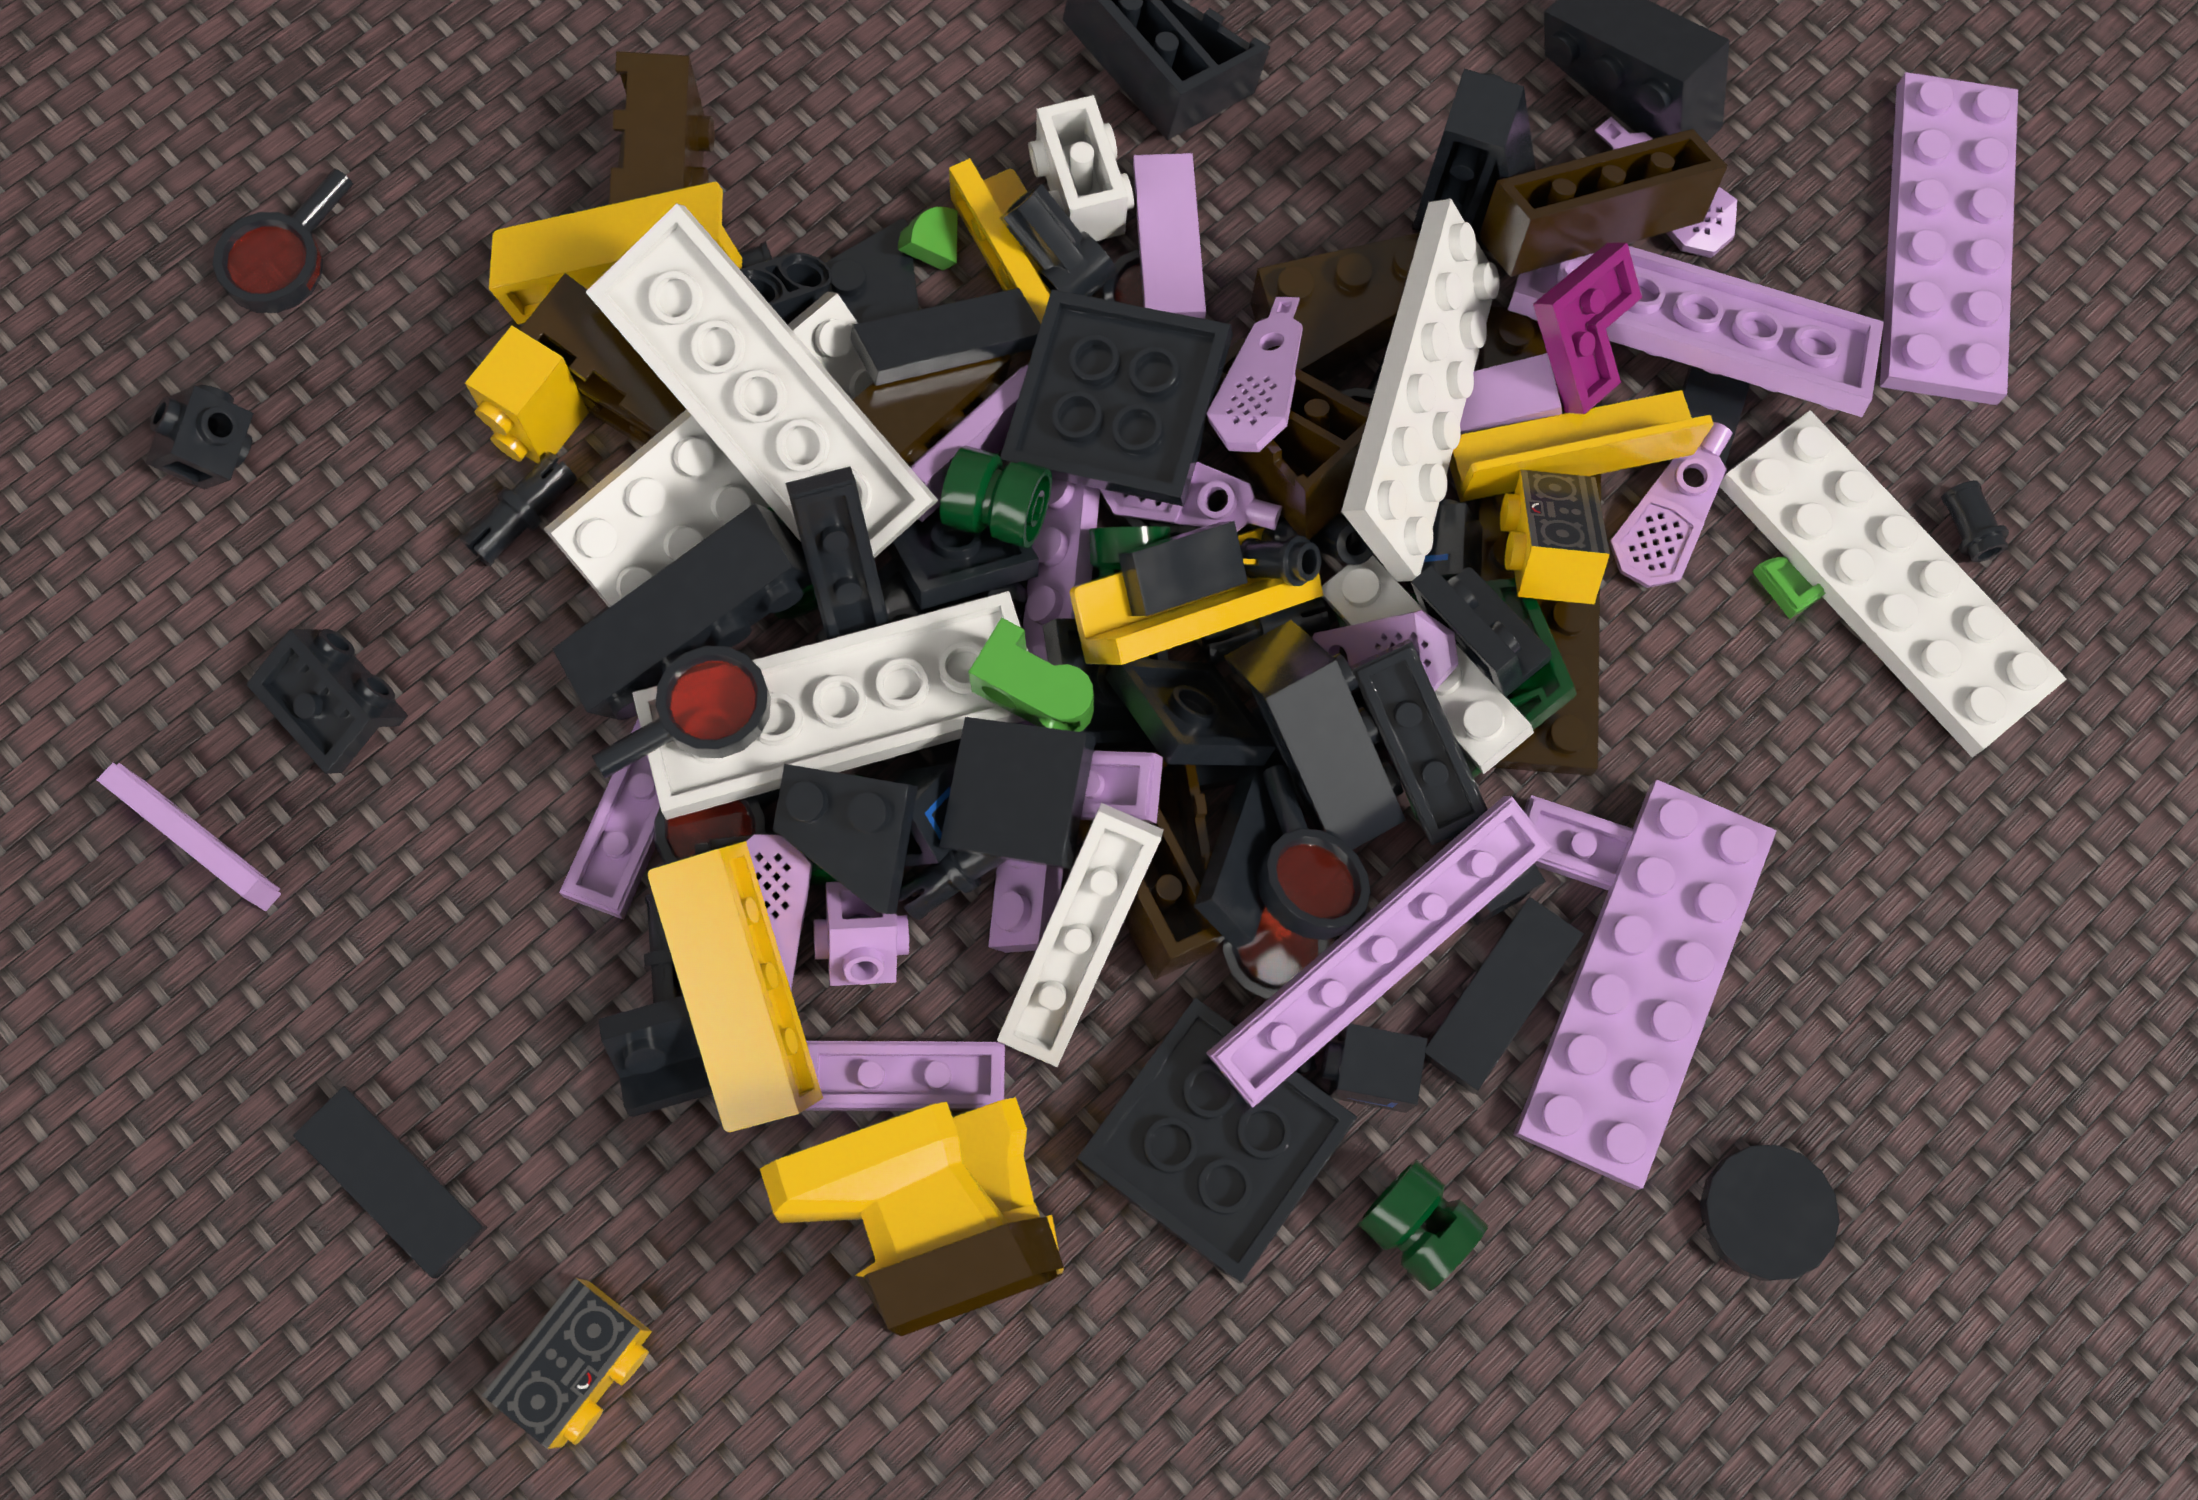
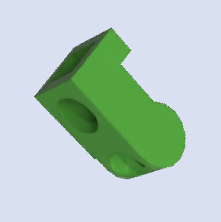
[968,617,1094,732]

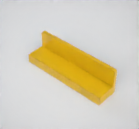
[949,158,1051,324]
[489,182,742,324]
[1449,390,1714,502]
[1069,527,1324,665]
[648,841,823,1132]

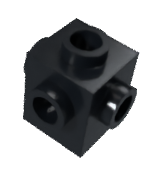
[145,385,254,490]

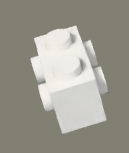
[1028,95,1134,241]

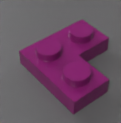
[1533,242,1642,414]

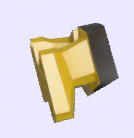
[759,1097,1064,1337]

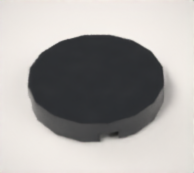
[1700,1145,1840,1281]

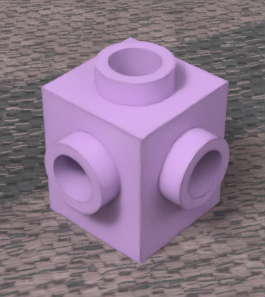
[813,882,909,986]

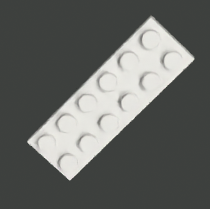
[1341,199,1499,582]
[586,203,938,558]
[544,291,873,608]
[1719,410,2066,757]
[632,591,1028,820]

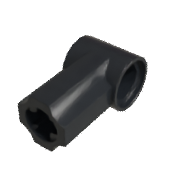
[1000,184,1118,297]

